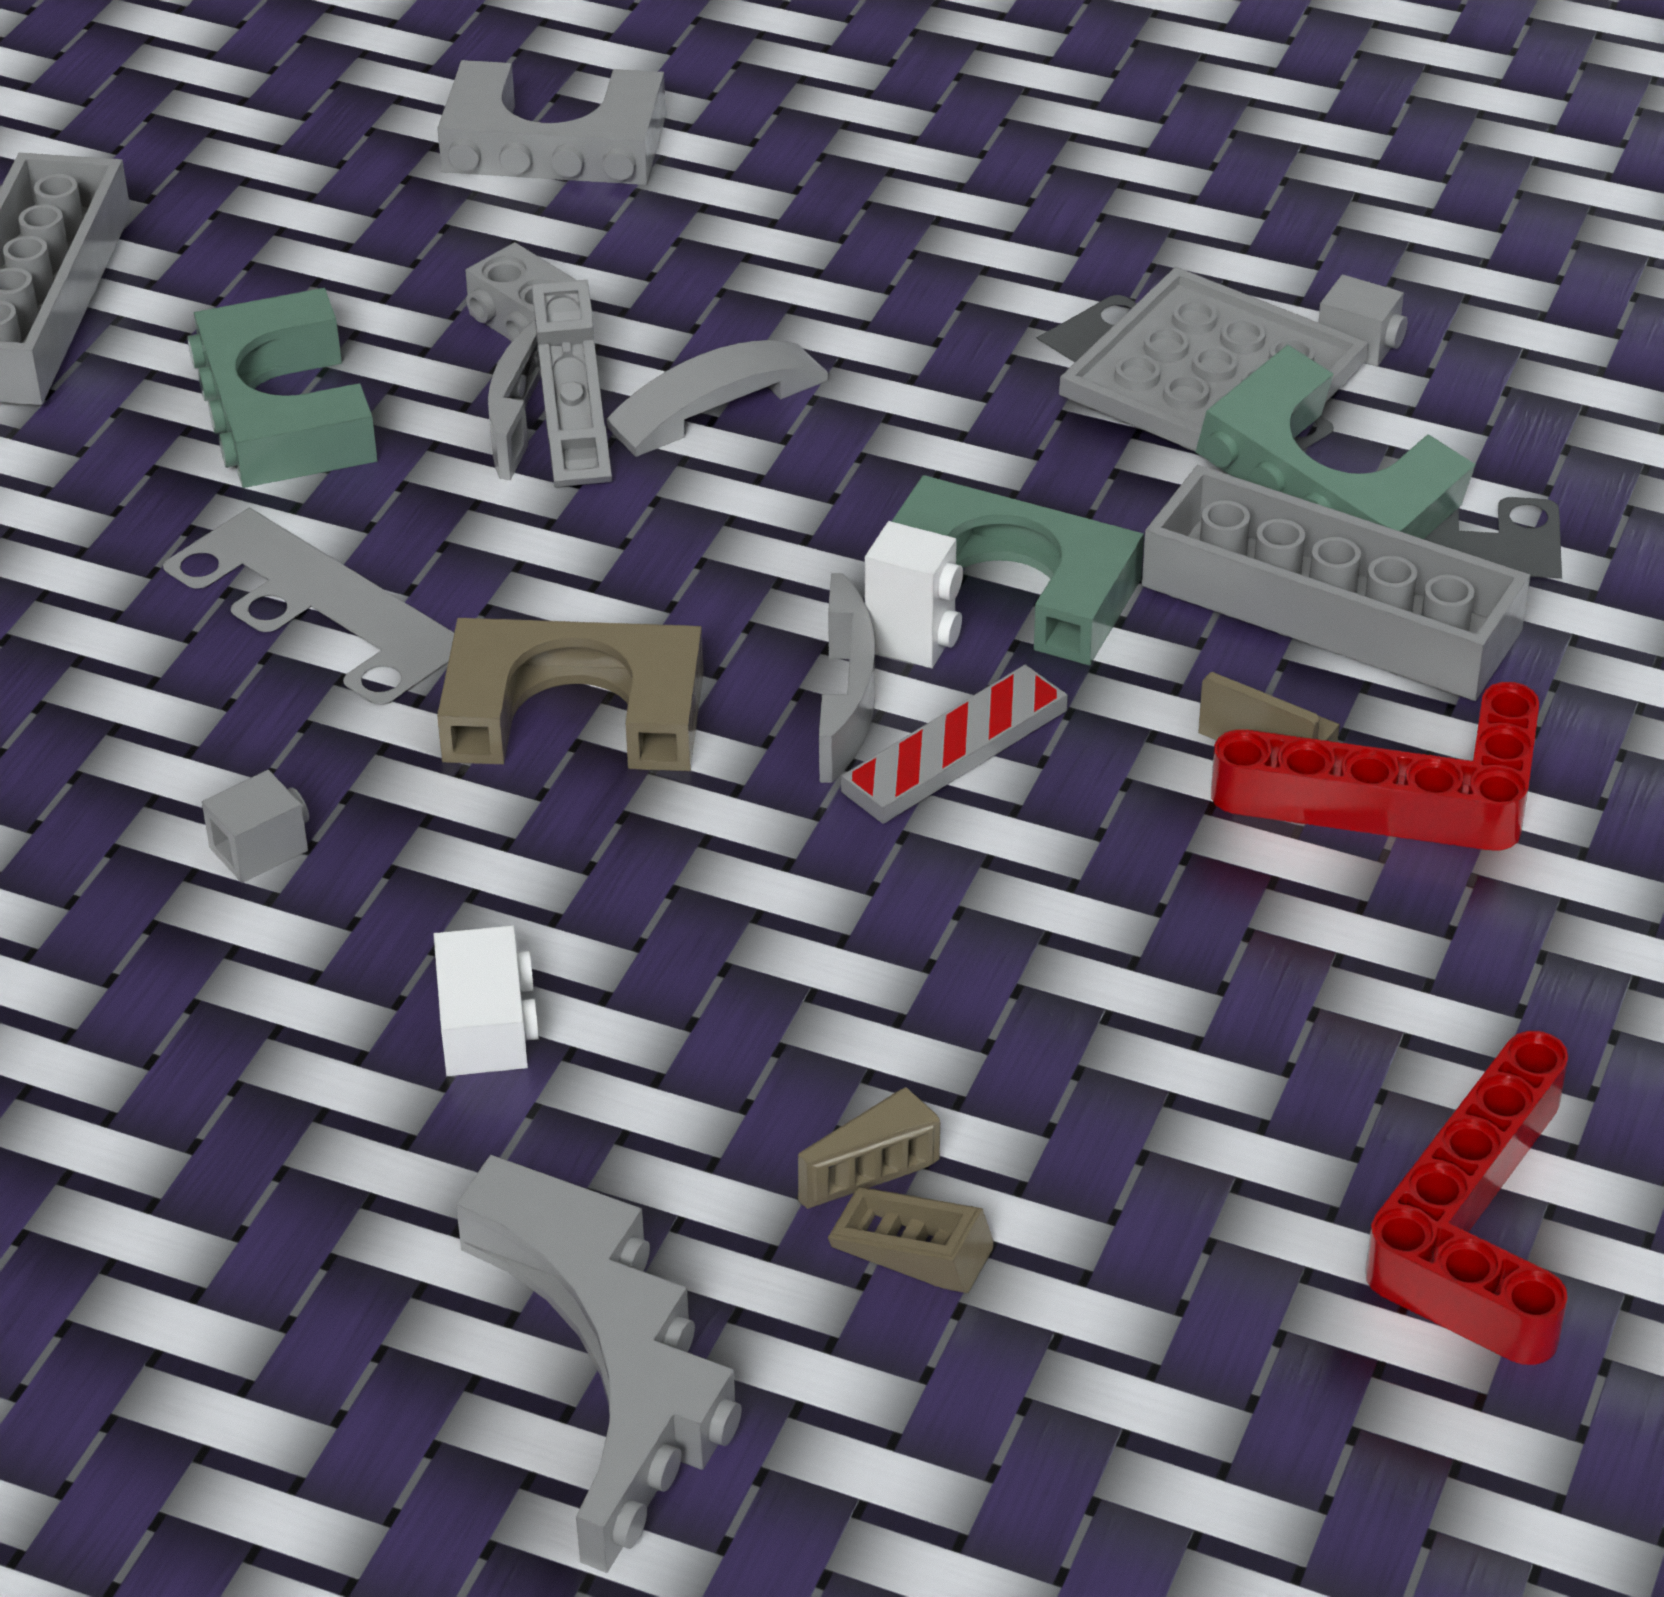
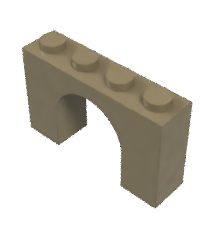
[437,618,704,771]

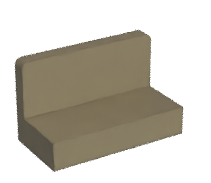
[1198,672,1340,742]

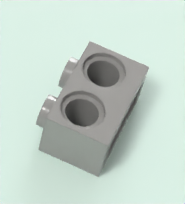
[465,242,576,342]

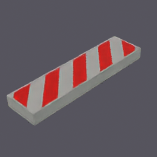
[841,665,1068,824]

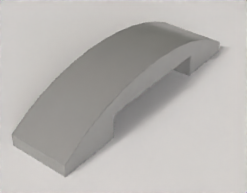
[532,279,612,487]
[488,320,541,480]
[606,340,828,457]
[819,573,875,783]

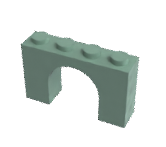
[187,288,378,488]
[1195,344,1476,539]
[891,475,1144,666]

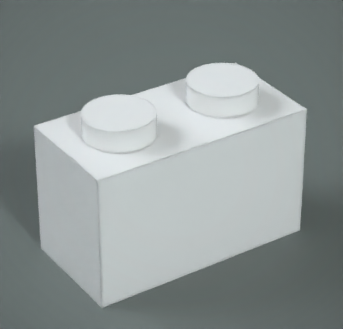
[865,521,963,668]
[434,925,539,1076]

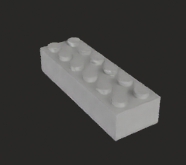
[0,152,131,405]
[1142,464,1531,701]

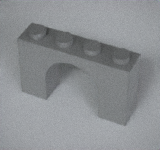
[437,60,666,185]

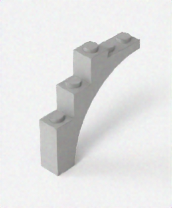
[456,1155,742,1573]

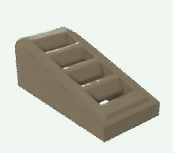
[798,1087,941,1209]
[828,1187,993,1293]

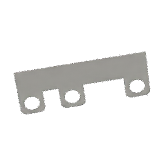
[163,507,454,704]

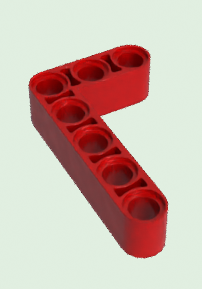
[1211,682,1539,851]
[1365,1031,1568,1365]

